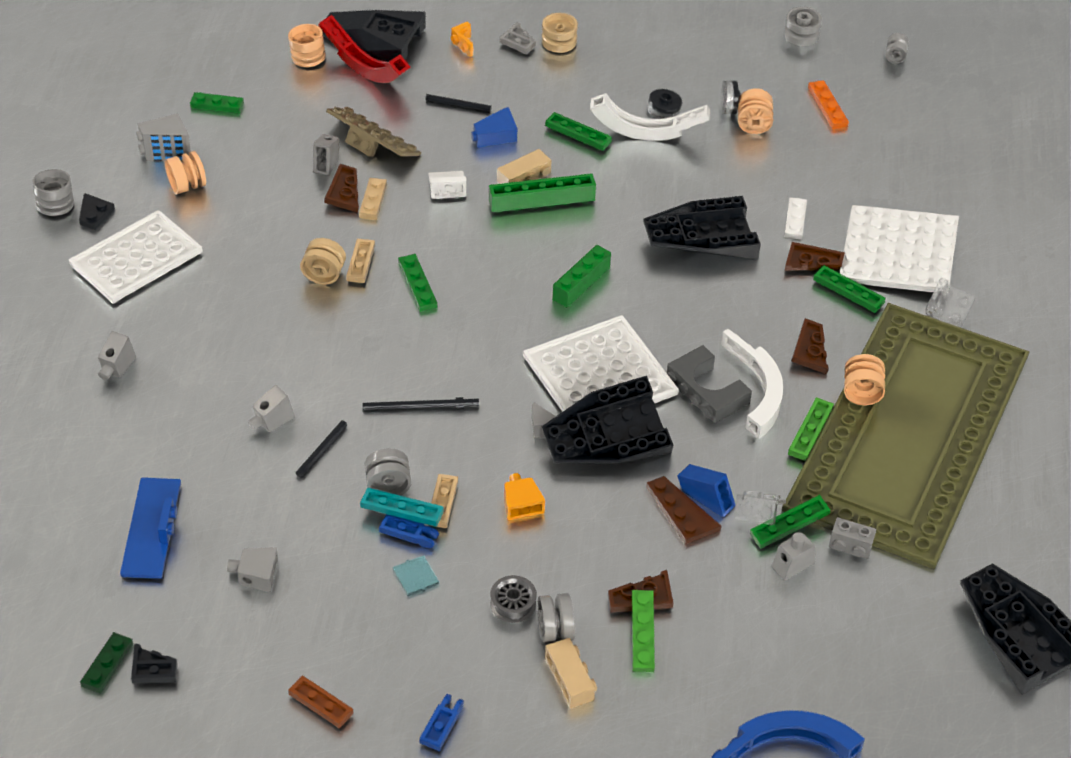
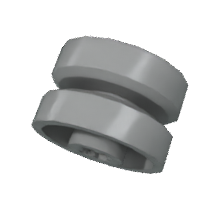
[784,7,822,47]
[365,448,411,495]
[538,593,575,643]

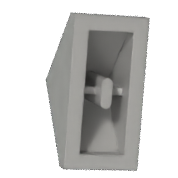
[531,402,556,438]

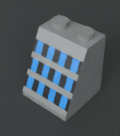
[136,113,191,162]

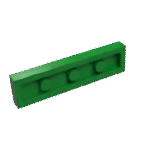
[545,112,612,151]
[398,254,438,312]
[813,265,886,313]
[750,495,831,549]

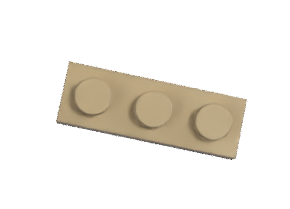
[359,178,387,220]
[346,238,375,283]
[428,474,458,528]

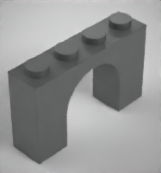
[667,345,752,423]

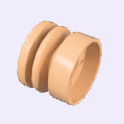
[288,24,326,67]
[738,88,773,134]
[165,151,206,195]
[844,354,885,406]

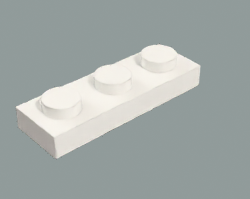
[784,197,807,240]

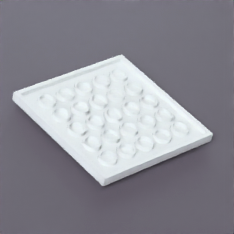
[840,205,959,294]
[523,315,679,412]

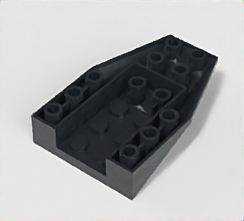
[322,10,426,62]
[643,196,761,259]
[542,375,674,464]
[960,563,1071,694]

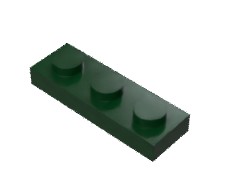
[80,632,133,694]

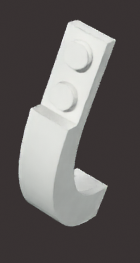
[590,93,710,141]
[721,329,783,439]

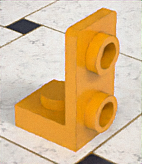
[451,22,473,57]

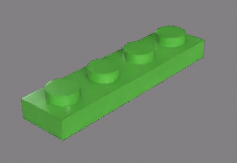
[788,397,834,461]
[632,590,655,672]

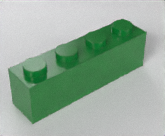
[552,245,611,308]

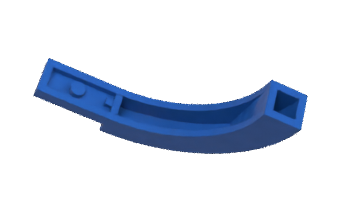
[711,710,865,758]

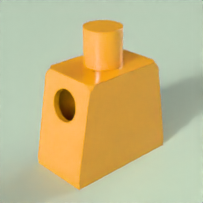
[504,473,545,520]

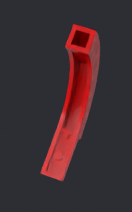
[318,15,411,83]

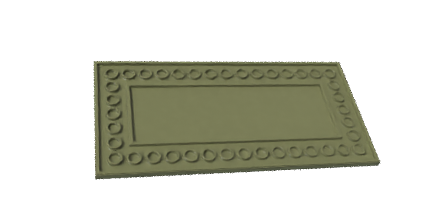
[781,303,1030,570]

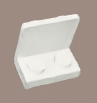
[429,171,466,199]

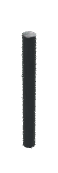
[425,94,492,112]
[295,420,347,478]

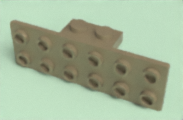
[326,107,422,157]

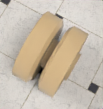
[542,13,578,53]
[300,238,346,285]

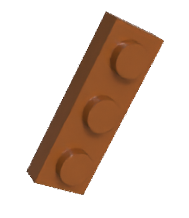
[288,675,354,729]

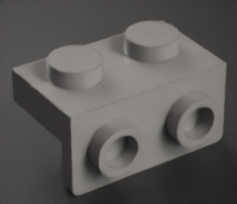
[829,518,876,559]

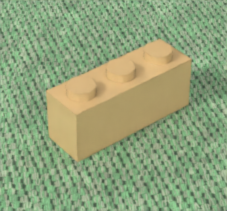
[497,149,552,184]
[545,638,597,709]

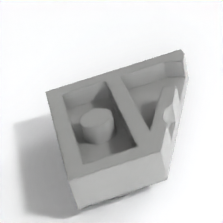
[500,22,536,54]

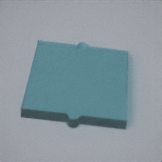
[392,555,439,596]

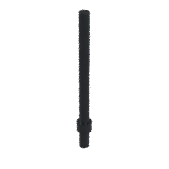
[362,397,479,410]

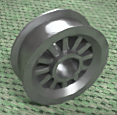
[490,575,537,623]

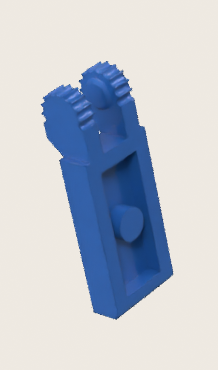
[379,514,439,549]
[419,694,464,751]

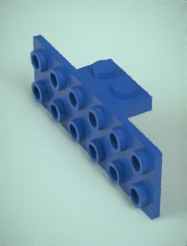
[120,477,181,579]

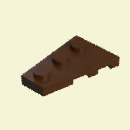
[324,164,359,213]
[785,242,845,271]
[791,318,829,374]
[608,570,673,613]

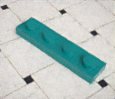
[360,488,444,527]

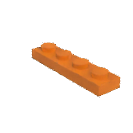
[808,80,849,129]

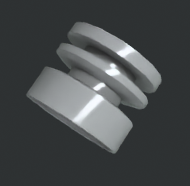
[33,169,74,216]

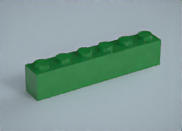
[489,173,596,212]

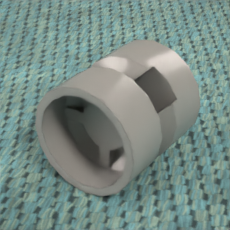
[885,33,909,64]

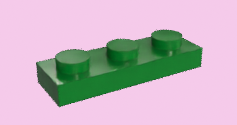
[190,92,244,114]

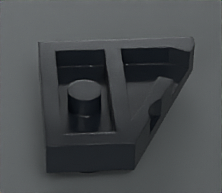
[79,193,115,230]
[131,644,177,684]

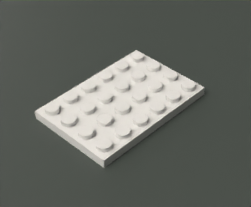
[69,210,203,304]

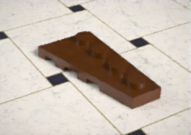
[646,476,721,545]

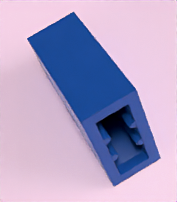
[471,107,518,148]
[677,464,736,517]

